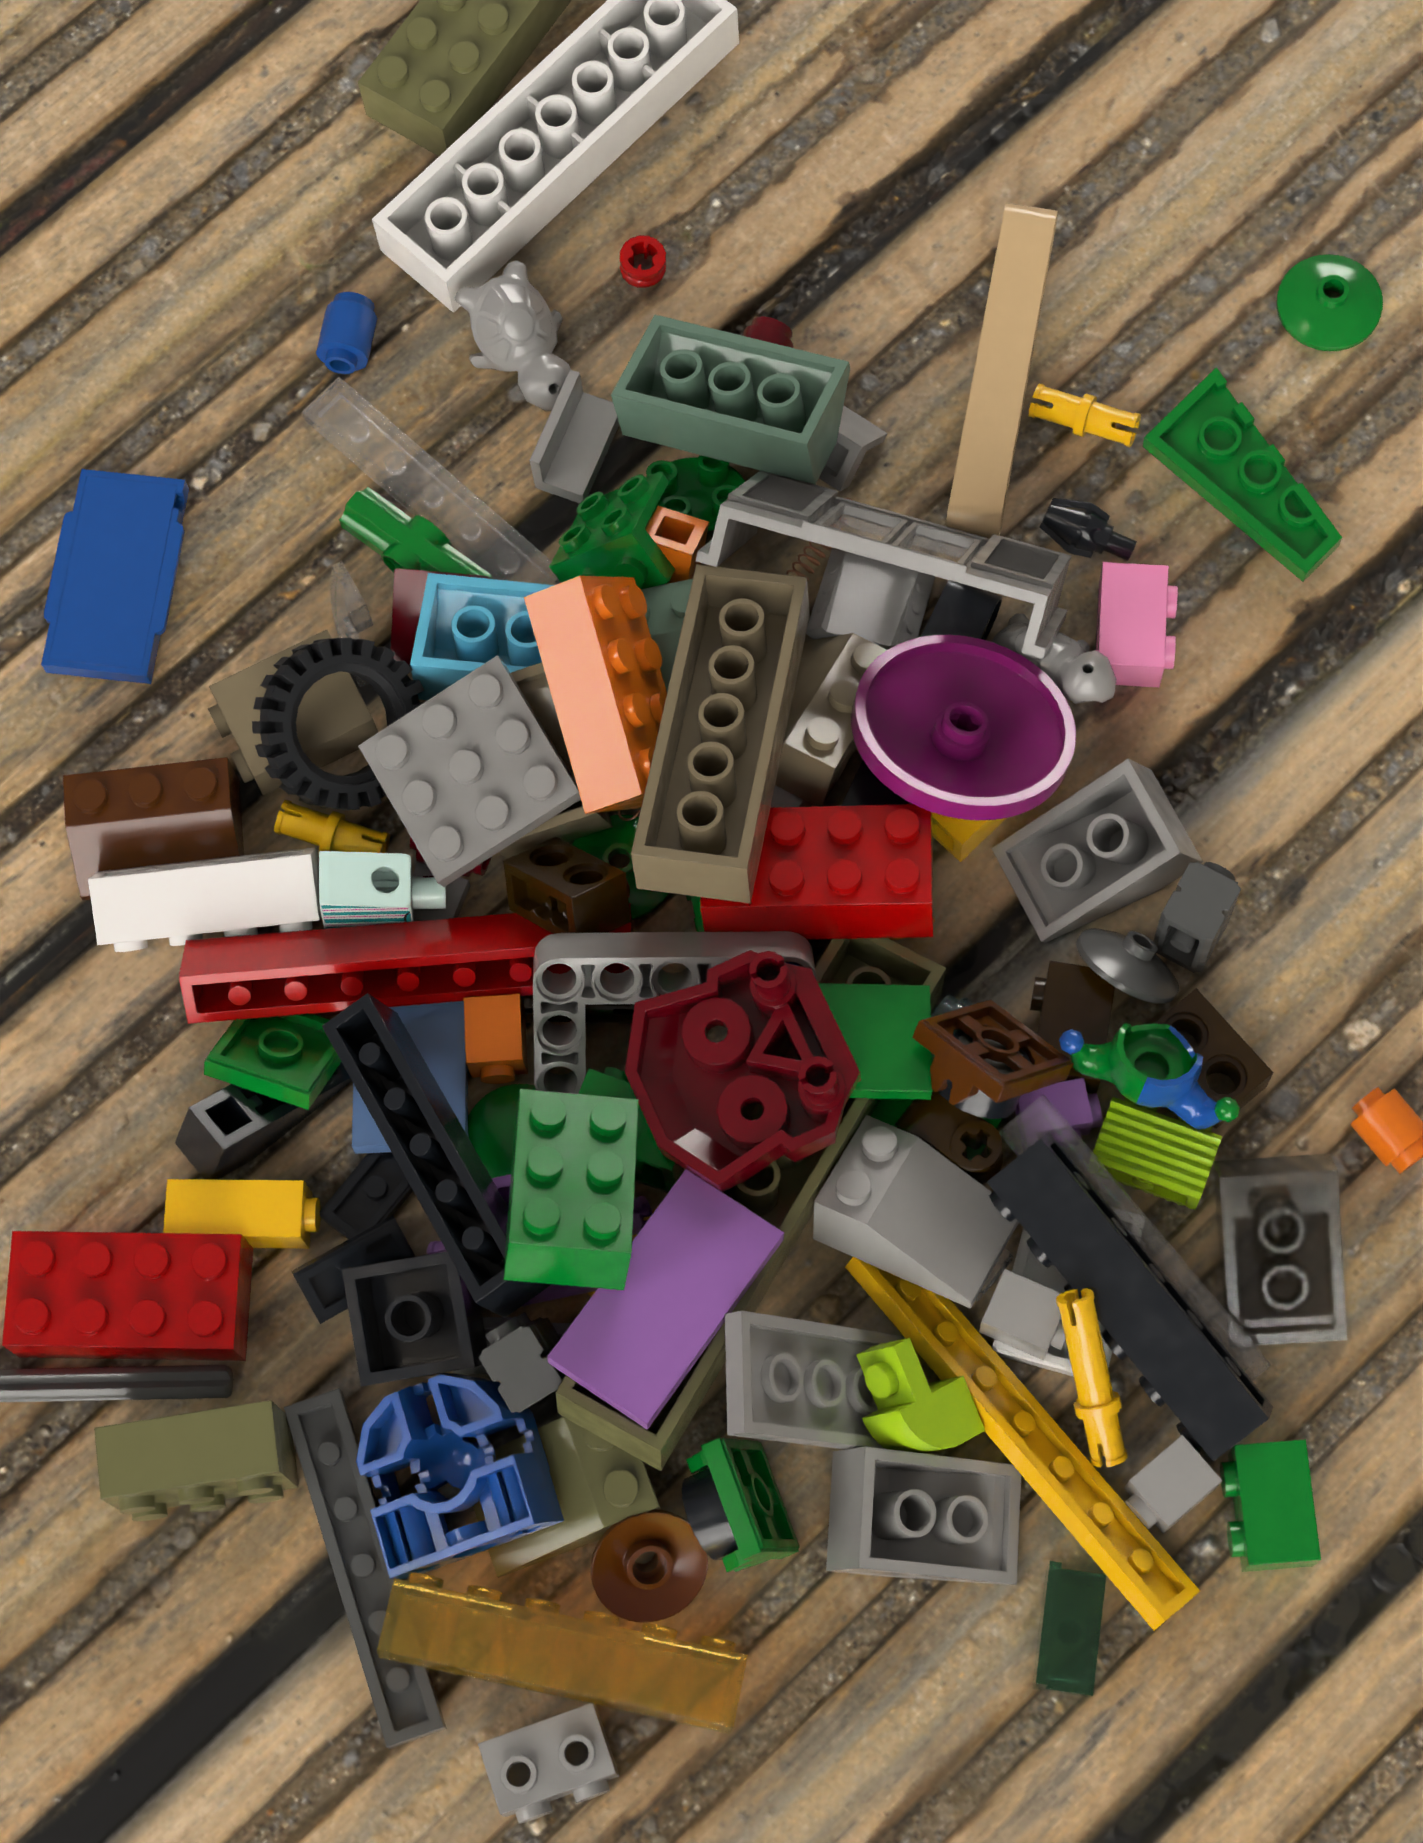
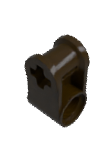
[894,1089,1004,1184]

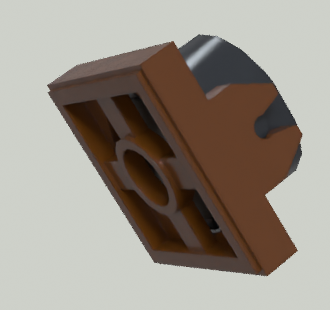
[912,999,1074,1119]

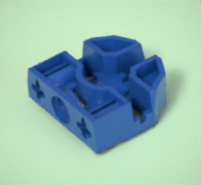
[356,1373,564,1579]

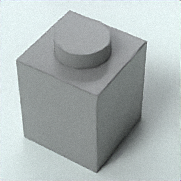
[979,1268,1065,1361]
[1124,1435,1223,1534]

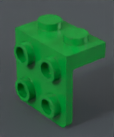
[549,472,675,589]

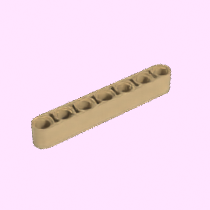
[945,203,1058,538]

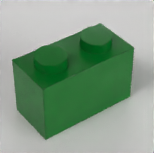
[1220,1439,1321,1572]

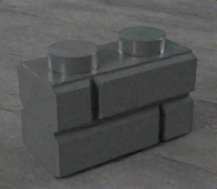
[1153,862,1241,973]
[479,1312,566,1413]

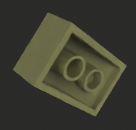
[473,1417,661,1578]

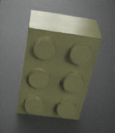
[94,1400,298,1521]

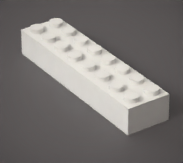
[372,0,739,313]

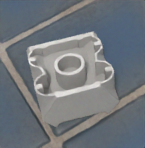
[806,548,935,650]

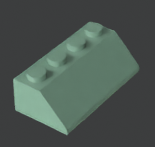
[611,315,850,485]

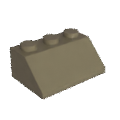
[775,633,887,806]

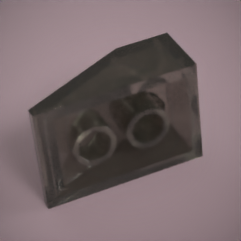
[1213,1153,1347,1347]

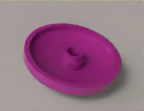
[851,635,1076,821]

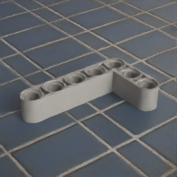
[533,931,817,1094]

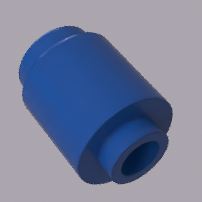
[316,292,377,374]

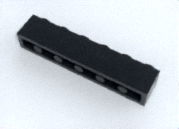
[322,993,552,1318]
[987,1132,1273,1461]

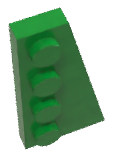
[1142,367,1342,582]

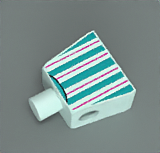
[319,851,446,929]

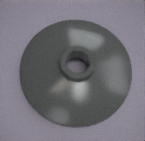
[1076,928,1179,1004]

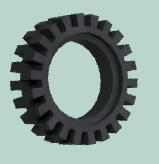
[252,638,425,810]

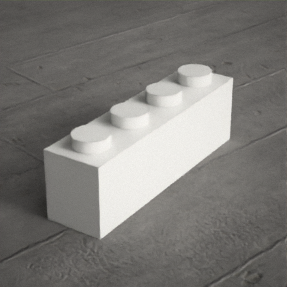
[88,847,322,952]

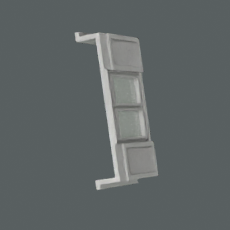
[696,471,1072,659]

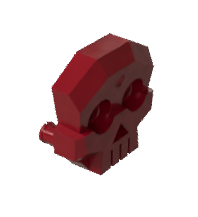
[625,950,861,1192]

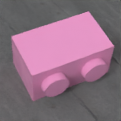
[1096,562,1178,688]

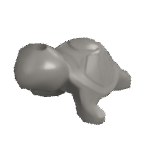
[455,261,571,411]
[992,613,1116,704]

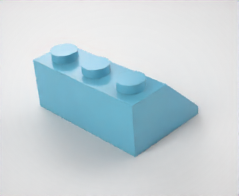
[410,573,554,700]

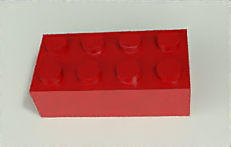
[700,804,933,939]
[2,1231,254,1361]

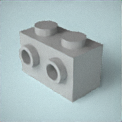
[478,1702,620,1824]

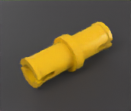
[1029,383,1141,447]
[274,800,390,853]

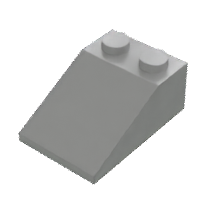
[991,759,1203,943]
[813,1115,1019,1309]
[826,1447,1021,1585]

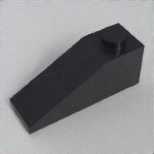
[175,1062,352,1180]

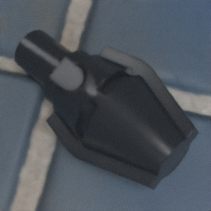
[1040,498,1137,561]

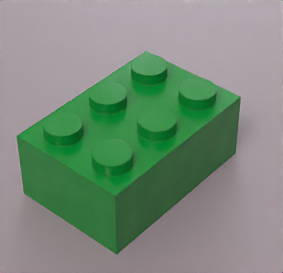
[503,1089,639,1290]

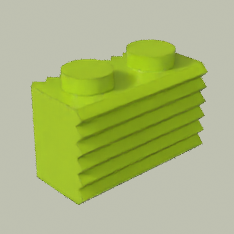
[1087,1097,1222,1210]

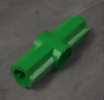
[339,487,493,579]

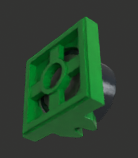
[681,1438,800,1572]

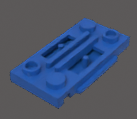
[41,469,189,684]

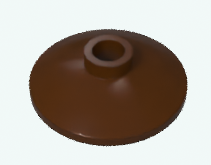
[590,1510,708,1623]

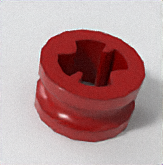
[620,235,666,288]

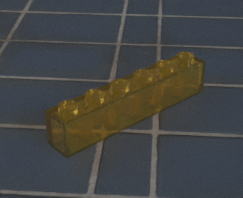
[377,1572,748,1734]

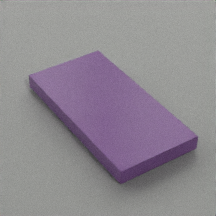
[547,1169,784,1430]

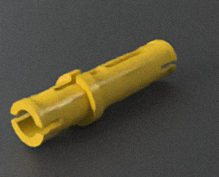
[1056,1288,1128,1467]

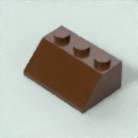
[63,757,244,900]

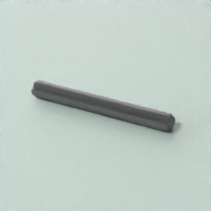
[0,1365,234,1403]

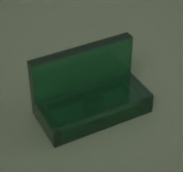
[1032,1561,1106,1697]

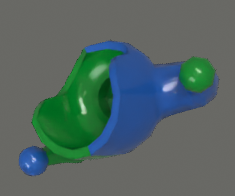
[1059,1023,1240,1130]

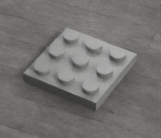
[358,655,581,887]

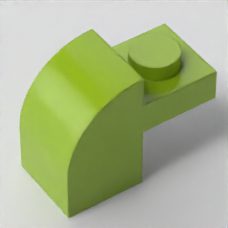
[856,1337,985,1453]

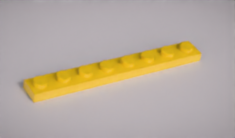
[845,1257,1200,1631]

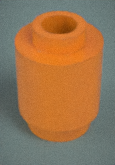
[1350,1087,1423,1174]

